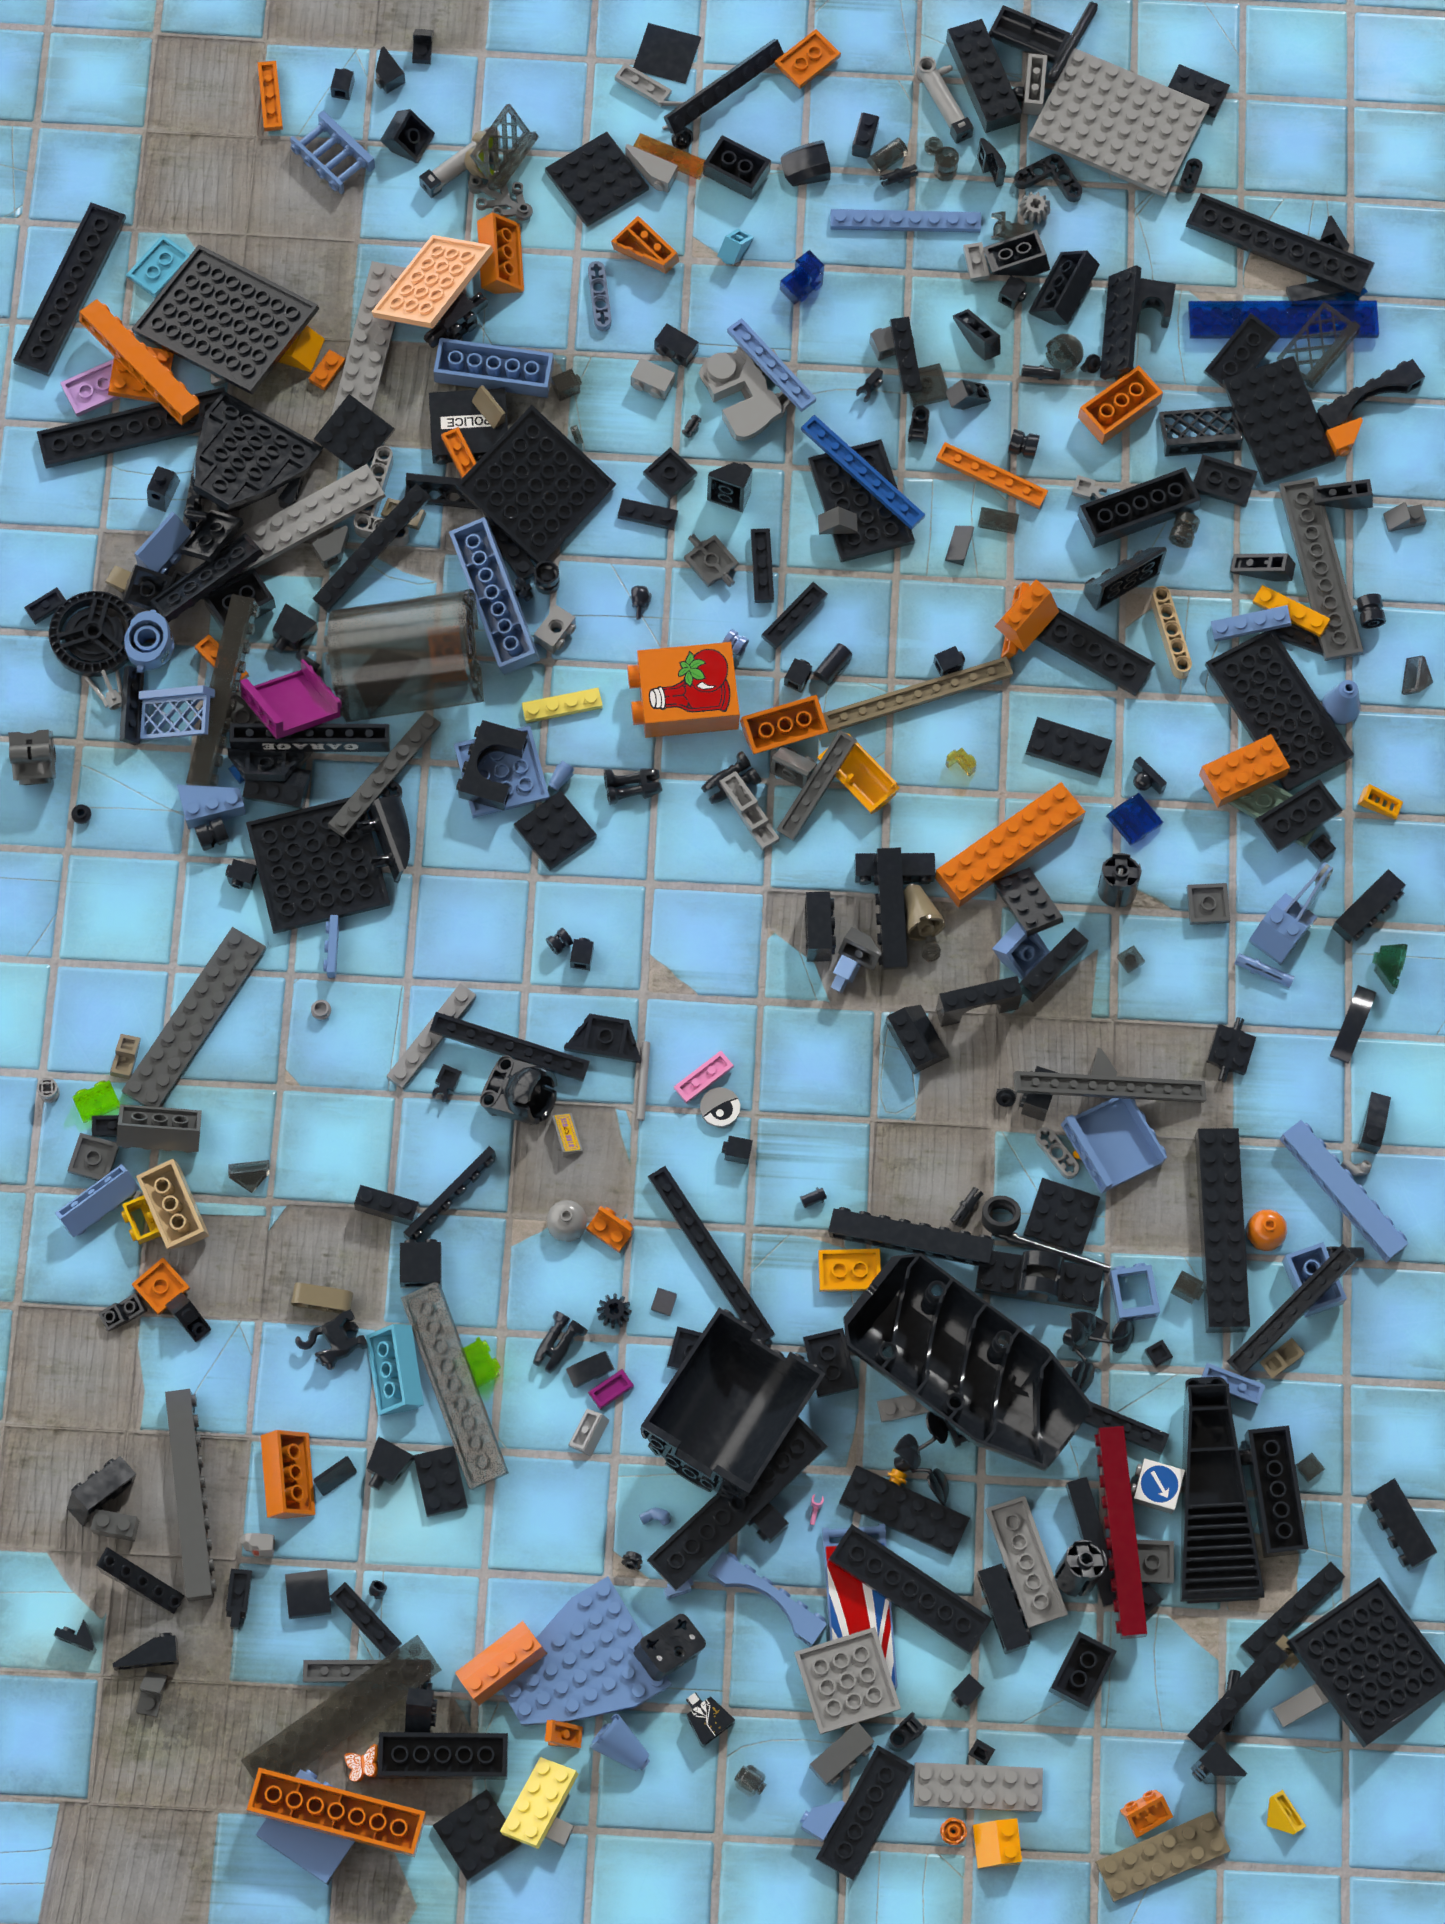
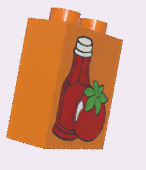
[627,642,740,738]

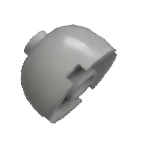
[547,1200,587,1242]

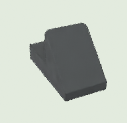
[1383,502,1427,532]
[136,1671,168,1718]

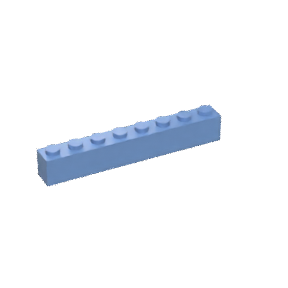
[1280,1120,1408,1263]

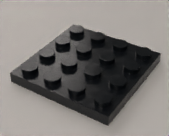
[545,131,649,227]

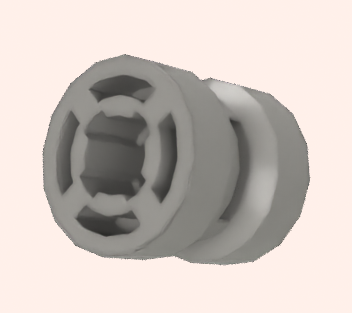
[37,1078,60,1103]

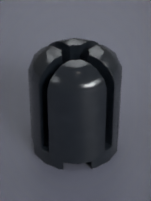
[1098,853,1142,908]
[1055,1540,1107,1597]

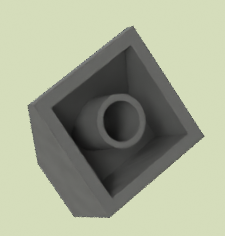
[771,747,817,788]

